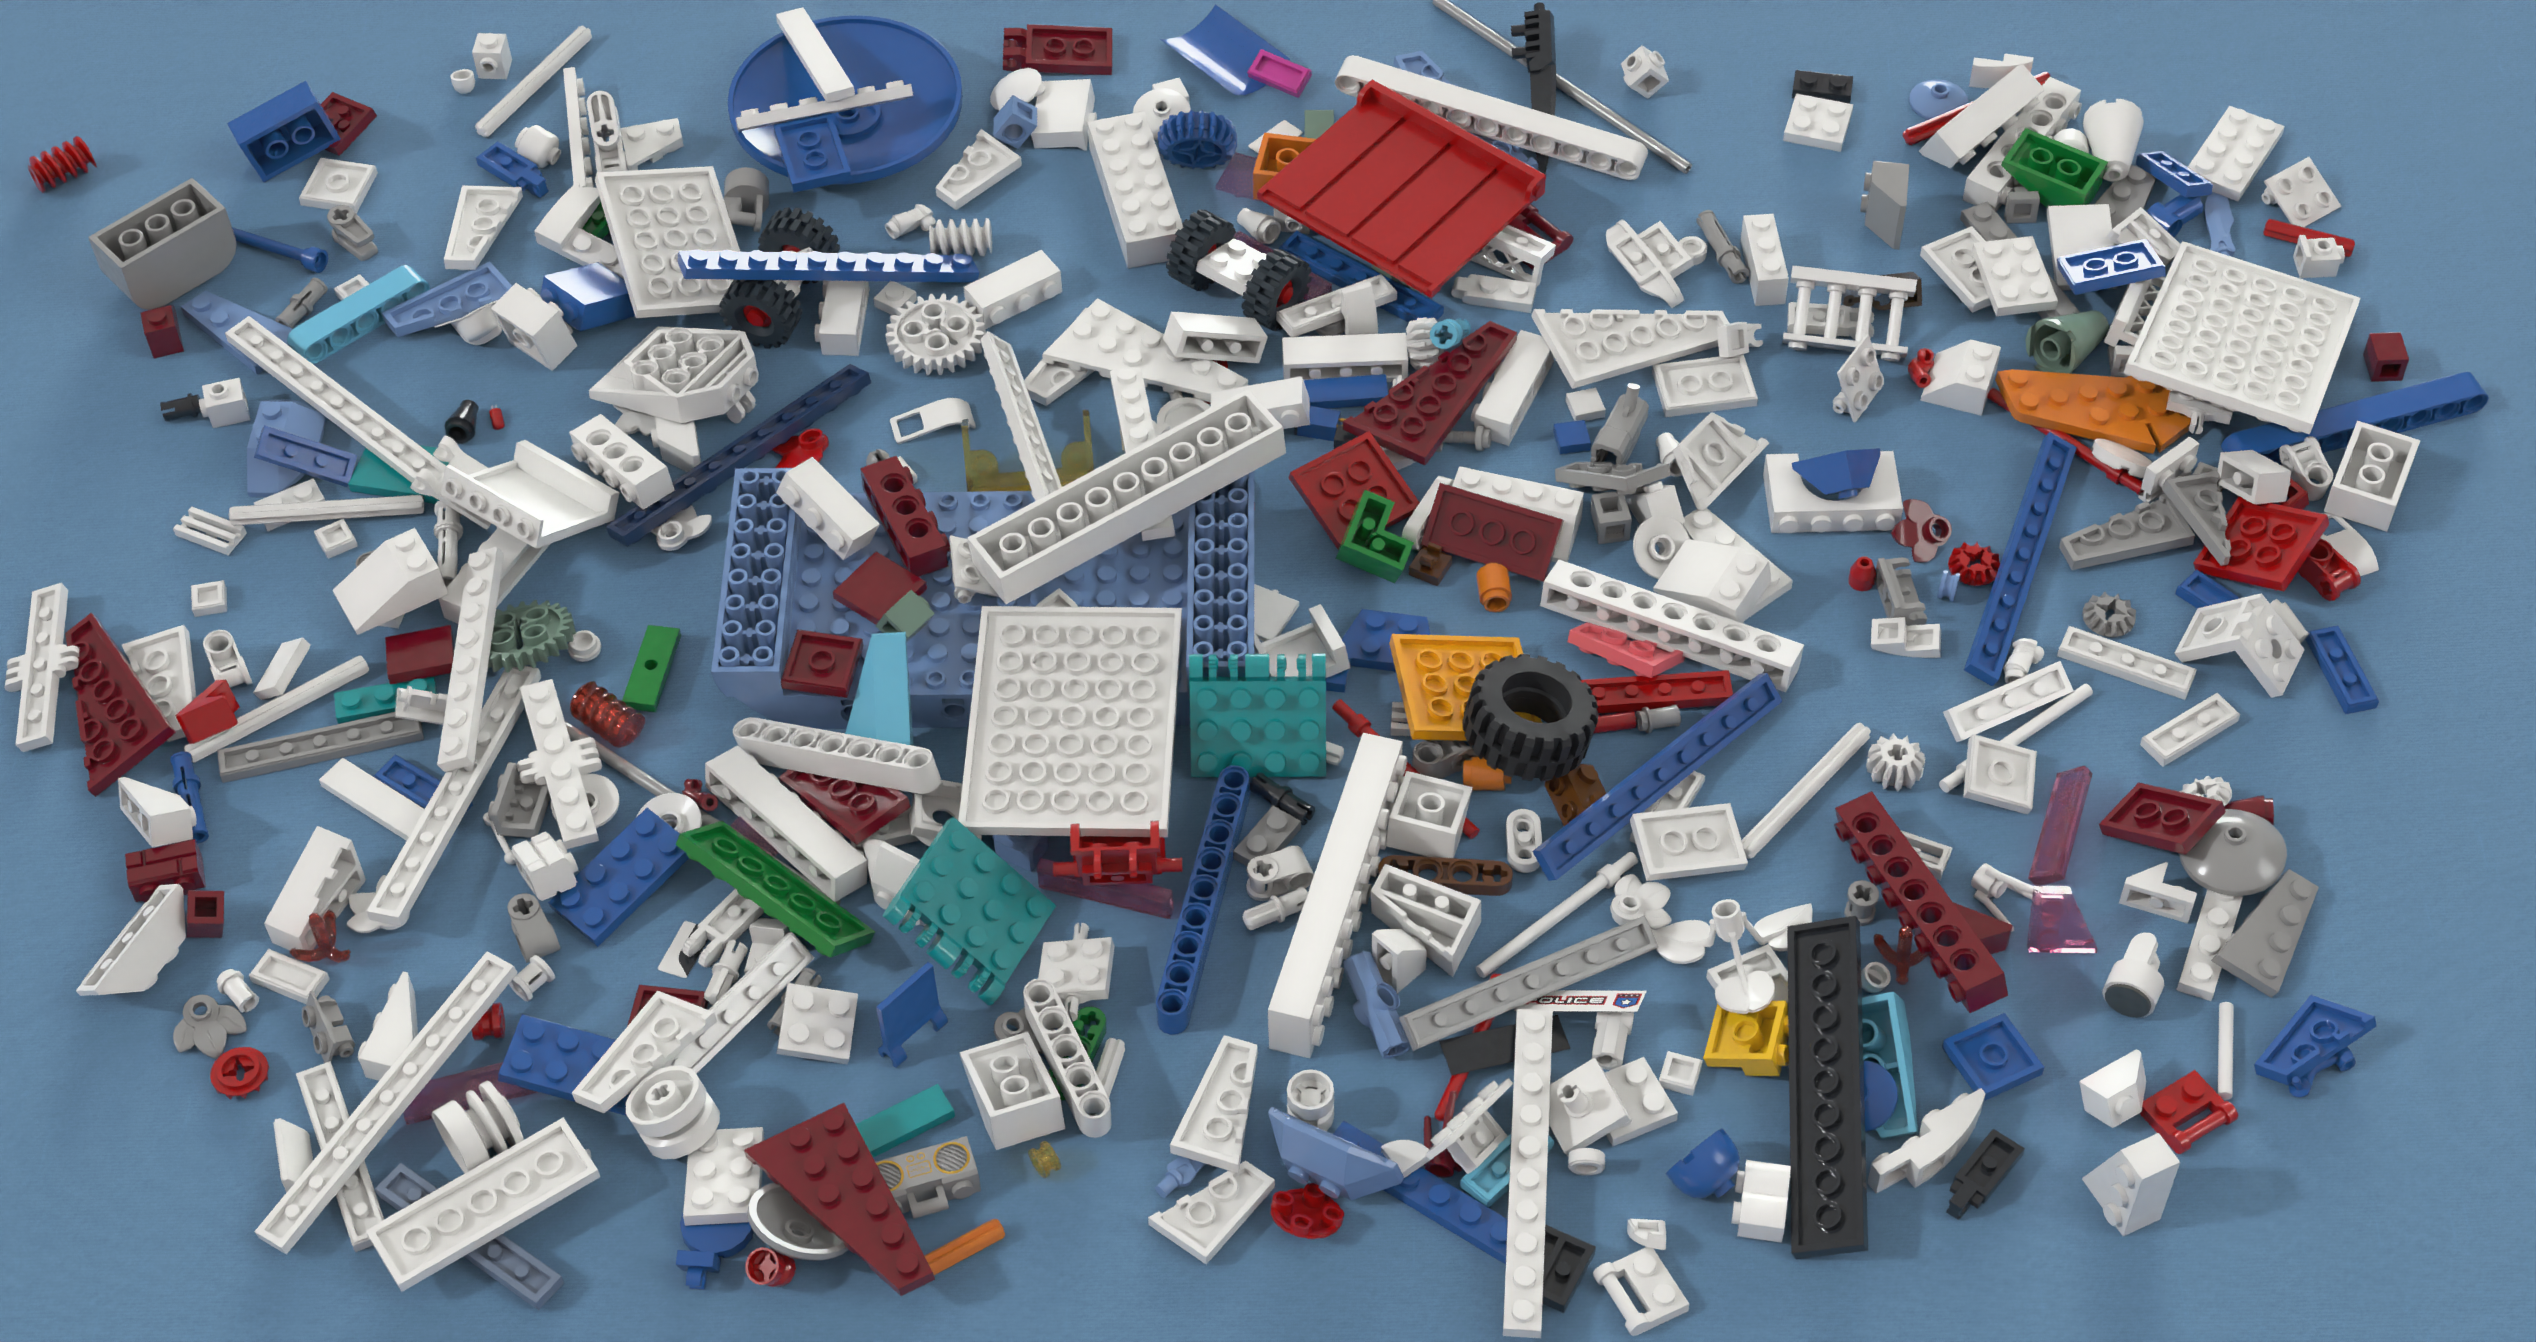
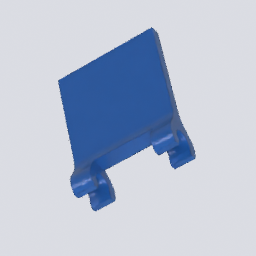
[876,962,948,1068]

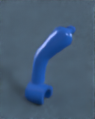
[2289,1047,2356,1098]

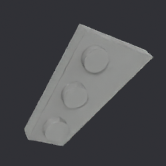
[1555,462,1670,495]

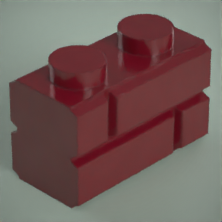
[125,839,206,902]

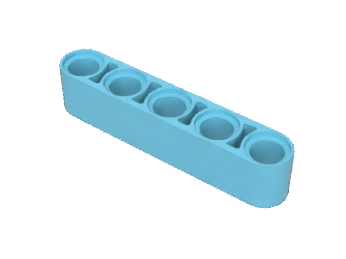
[287,265,430,364]

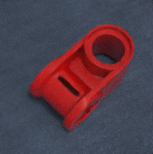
[2298,539,2361,601]

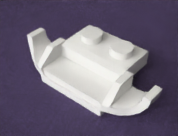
[1606,219,1694,308]

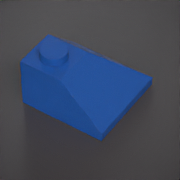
[1792,448,1881,499]

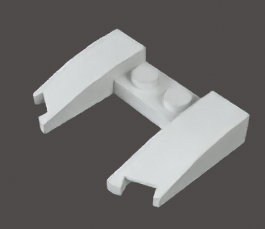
[534,183,624,279]

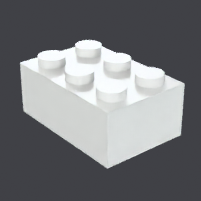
[2324,421,2420,532]

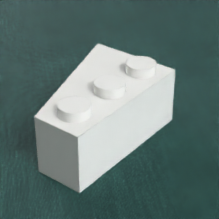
[1370,864,1481,977]

